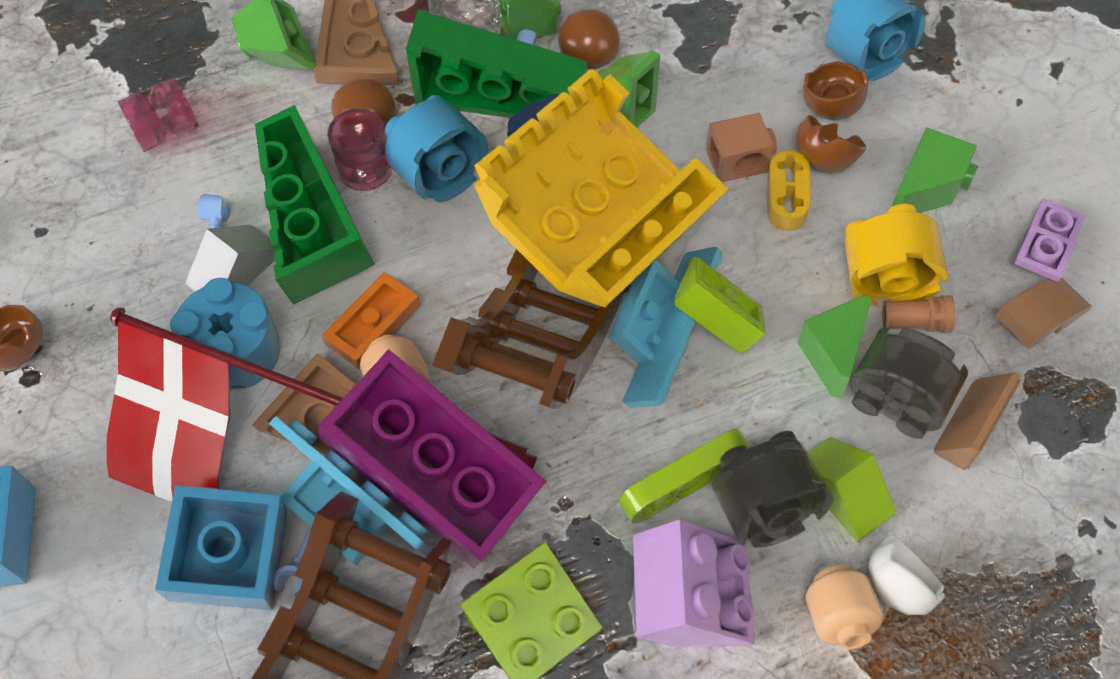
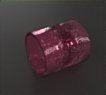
[117,77,199,152]
[327,109,392,191]

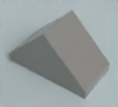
[185,225,275,292]

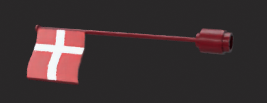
[106,307,538,502]

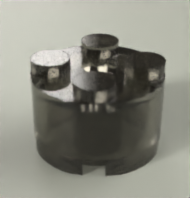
[850,327,968,439]
[712,431,833,548]

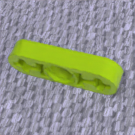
[618,429,753,524]

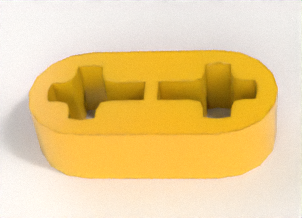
[767,150,810,231]

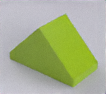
[792,437,897,543]

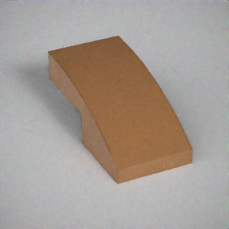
[996,277,1092,349]

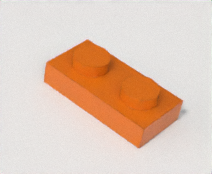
[321,272,421,369]

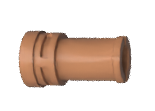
[882,295,955,333]

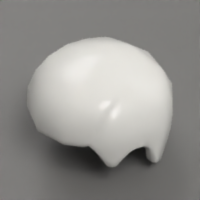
[868,535,945,615]

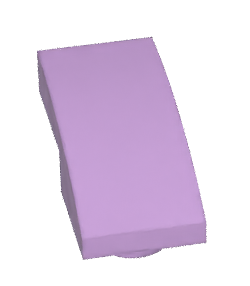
[1014,199,1086,282]

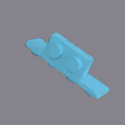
[609,246,723,408]
[269,416,433,565]

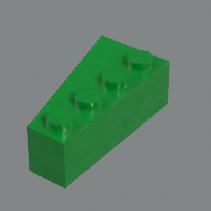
[406,10,588,118]
[255,105,375,305]

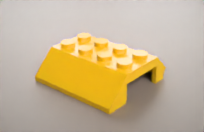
[474,69,729,307]

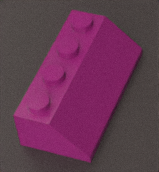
[319,349,547,569]

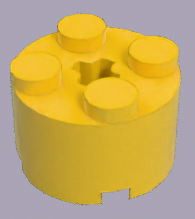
[845,204,948,306]

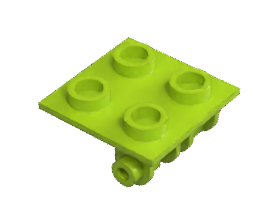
[459,542,602,679]

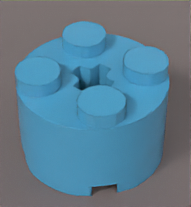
[825,0,926,80]
[385,95,488,202]
[170,277,280,389]

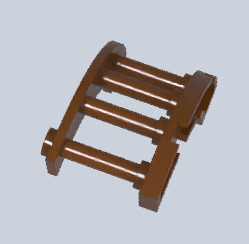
[432,249,632,409]
[238,491,452,679]

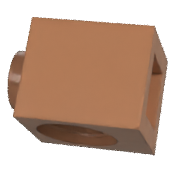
[706,112,777,182]

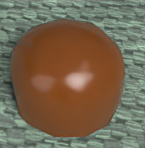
[558,9,620,70]
[803,61,868,120]
[331,79,397,144]
[796,115,867,173]
[0,305,43,371]

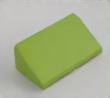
[674,256,765,353]

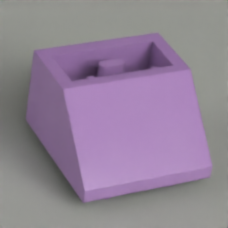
[633,519,754,647]

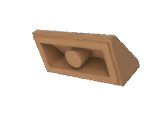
[934,372,1021,470]

